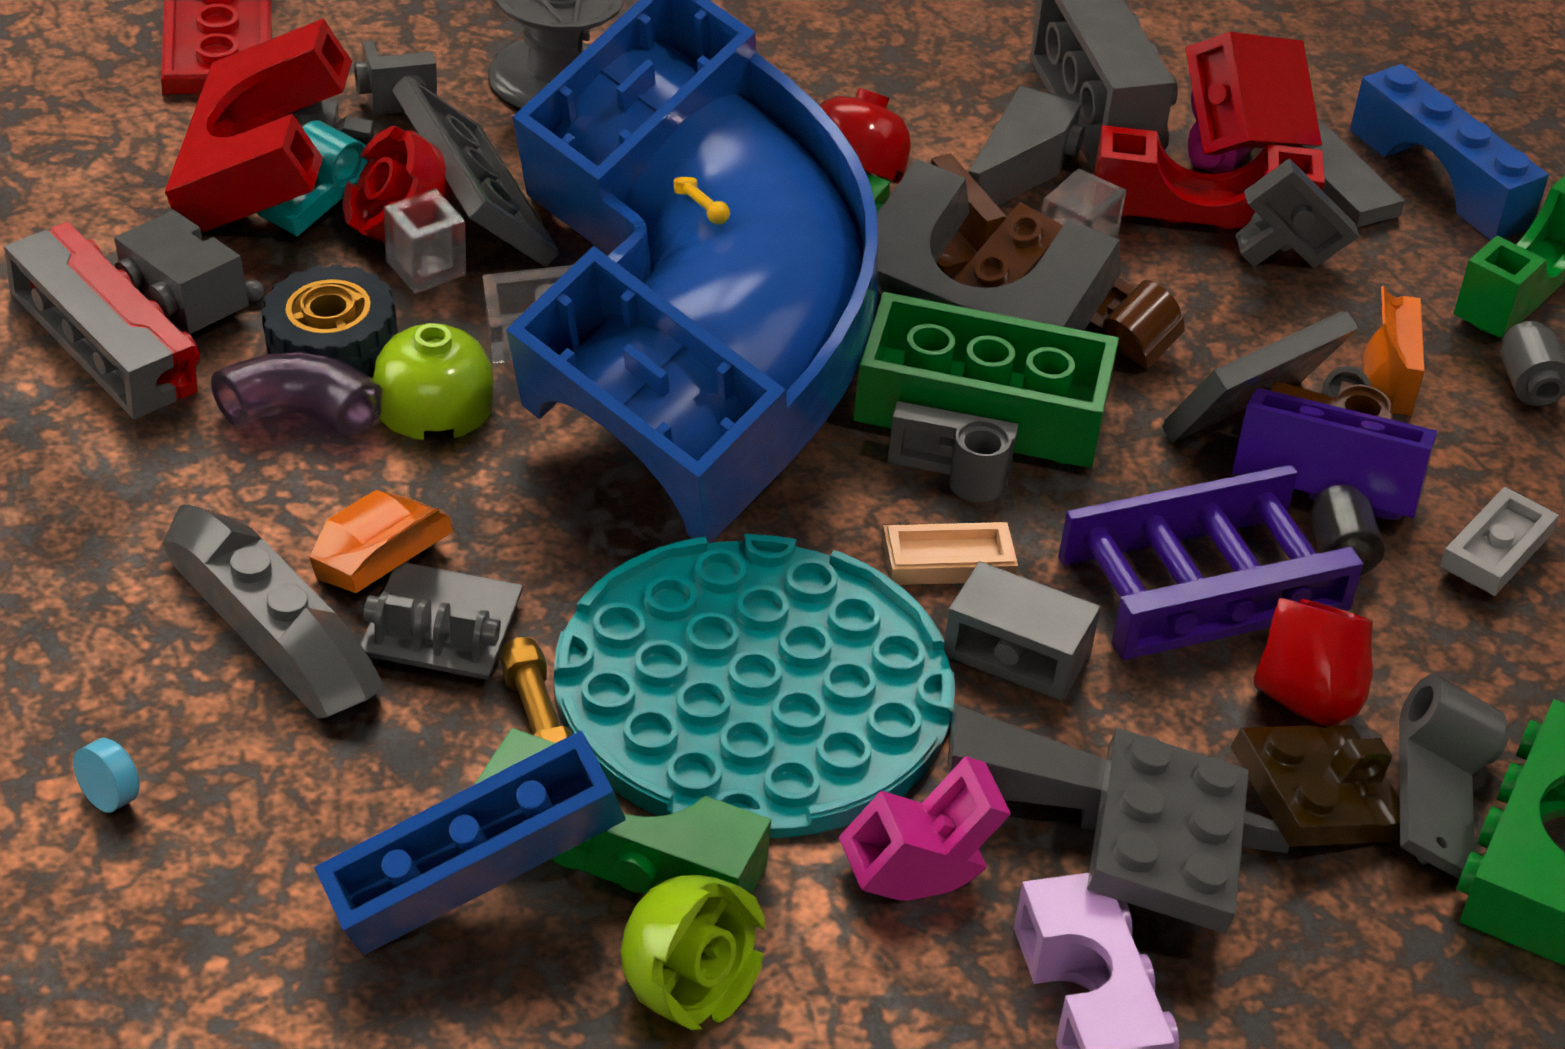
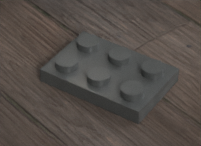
[1087,728,1249,934]

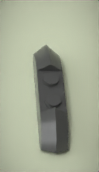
[162,505,385,719]

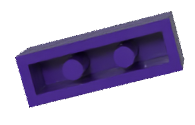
[1232,388,1437,519]

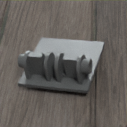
[361,563,523,680]

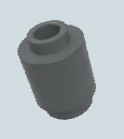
[1500,321,1565,406]

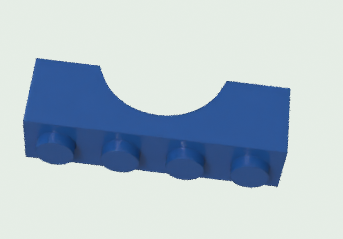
[1350,64,1549,240]

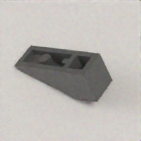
[969,86,1085,206]

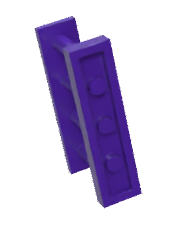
[1058,465,1364,661]

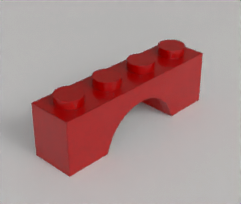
[1092,125,1325,229]

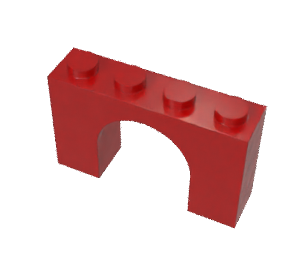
[164,18,353,233]

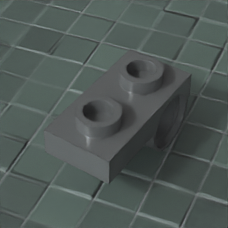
[887,401,1018,502]

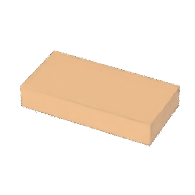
[881,522,1018,585]

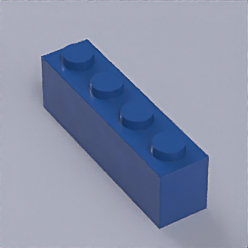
[314,730,626,956]

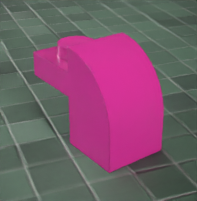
[838,756,1011,901]

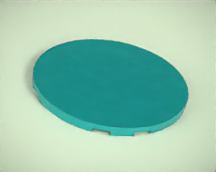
[553,534,955,838]

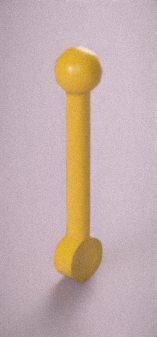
[674,177,731,225]

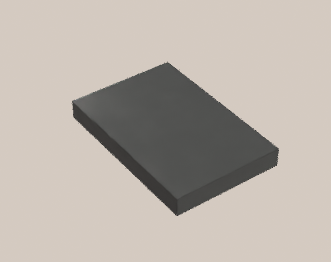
[1162,311,1359,443]

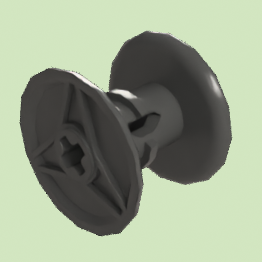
[488,0,625,108]

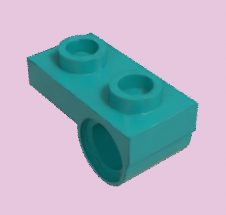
[257,120,368,237]

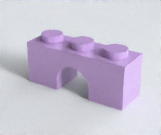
[1014,873,1179,1049]

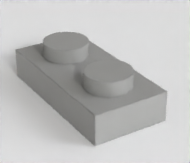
[1440,487,1559,596]

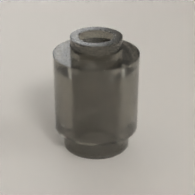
[1310,485,1385,576]

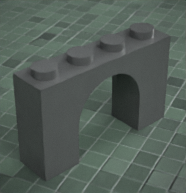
[877,158,1121,330]

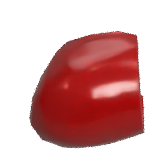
[1253,598,1373,728]

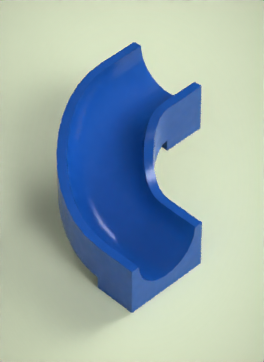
[506,0,878,543]

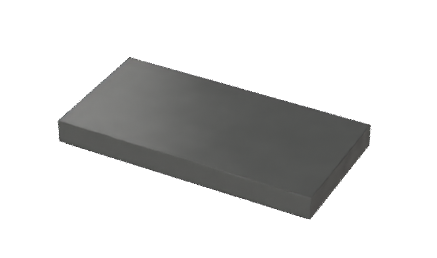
[392,76,559,267]

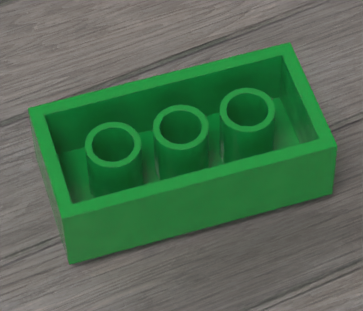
[853,292,1119,468]

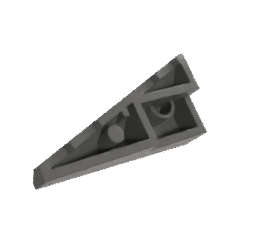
[948,703,1289,853]

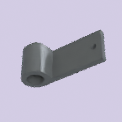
[1399,674,1509,879]

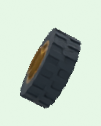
[261,264,398,386]

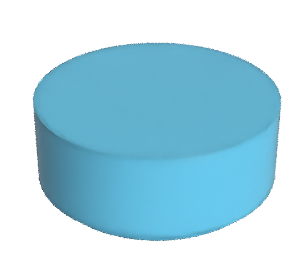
[73,738,140,813]

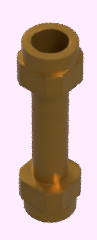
[499,637,573,743]

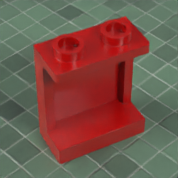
[1185,32,1322,155]

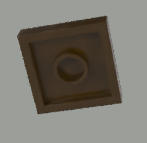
[1231,725,1400,846]

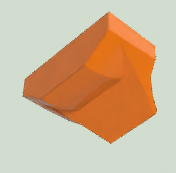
[1363,286,1425,416]
[309,490,454,593]

